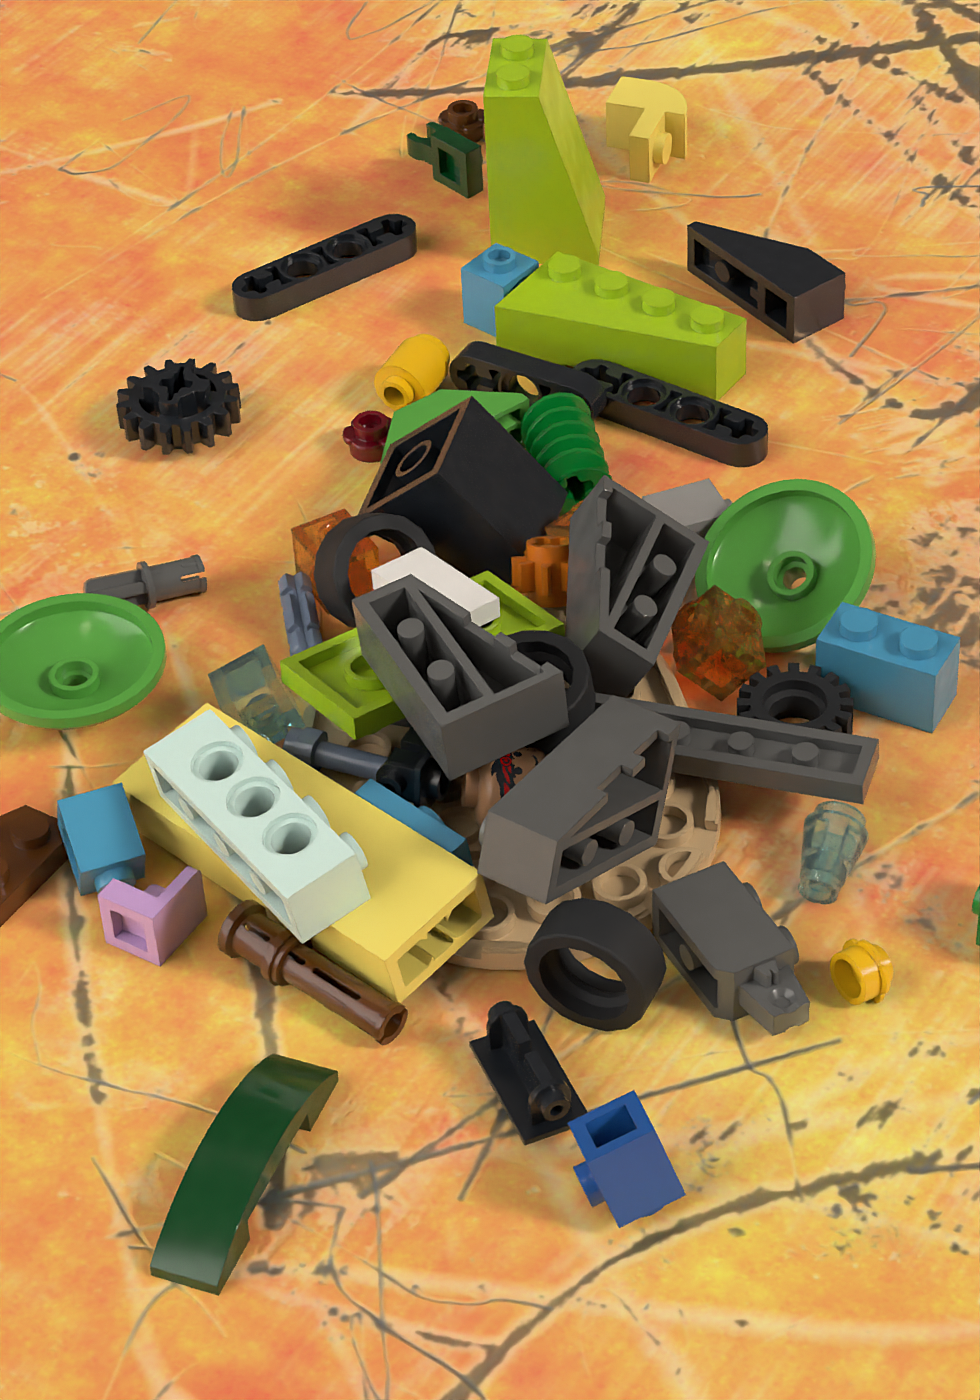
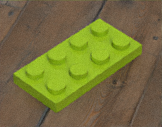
[280,570,565,740]

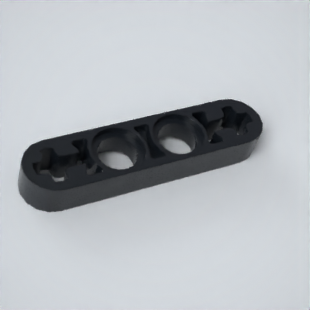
[232,214,417,321]
[573,359,768,467]

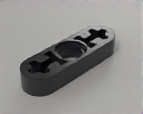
[449,341,607,420]

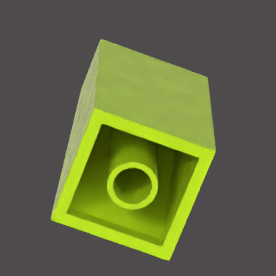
[483,35,605,265]

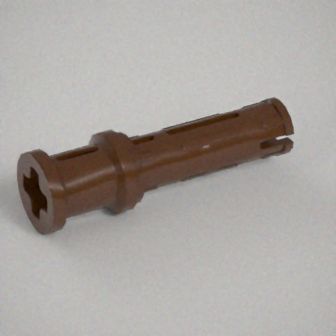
[218,899,408,1045]

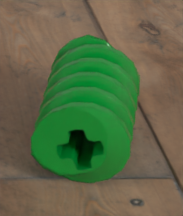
[520,392,612,518]

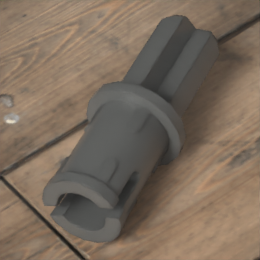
[83,554,207,609]

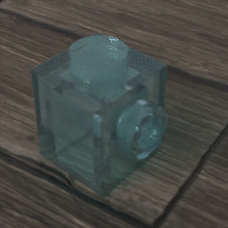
[208,644,306,744]

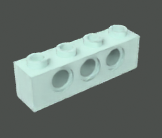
[143,709,371,944]

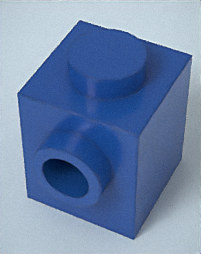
[568,1090,686,1228]

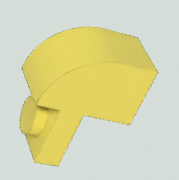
[606,76,687,183]

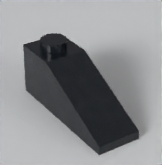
[687,221,846,344]

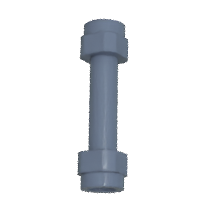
[282,727,388,781]

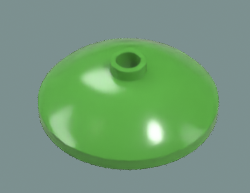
[695,479,876,653]
[0,593,167,730]

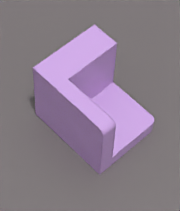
[97,866,207,966]

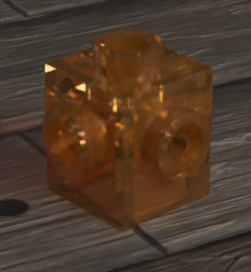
[671,585,766,701]

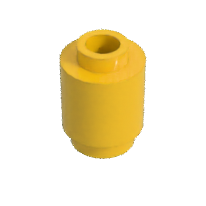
[374,334,450,411]

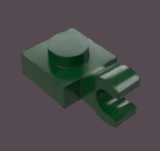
[406,122,483,199]

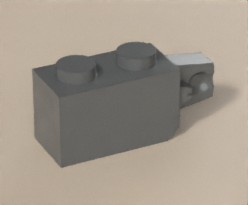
[652,861,810,1036]

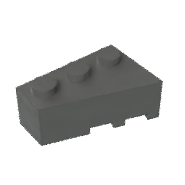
[565,475,709,698]
[351,574,569,781]
[477,695,681,904]

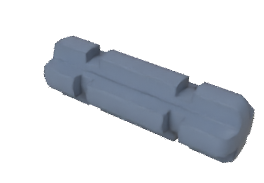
[278,571,323,656]

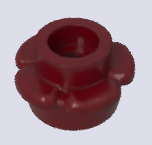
[342,411,392,463]

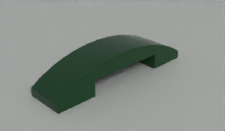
[150,1053,339,1296]

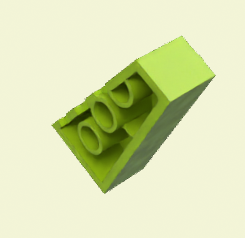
[494,251,747,401]

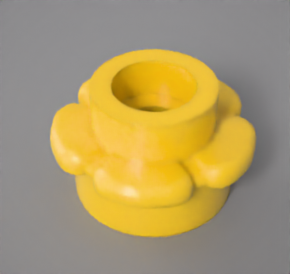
[830,939,894,1005]

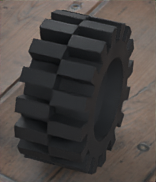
[737,663,854,734]

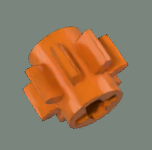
[511,536,569,608]

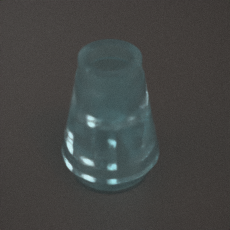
[798,801,869,904]

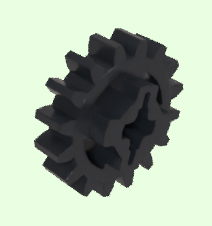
[116,358,241,455]

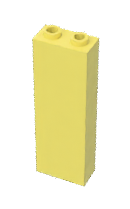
[112,703,494,1003]

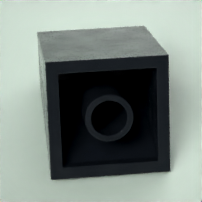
[358,396,568,585]

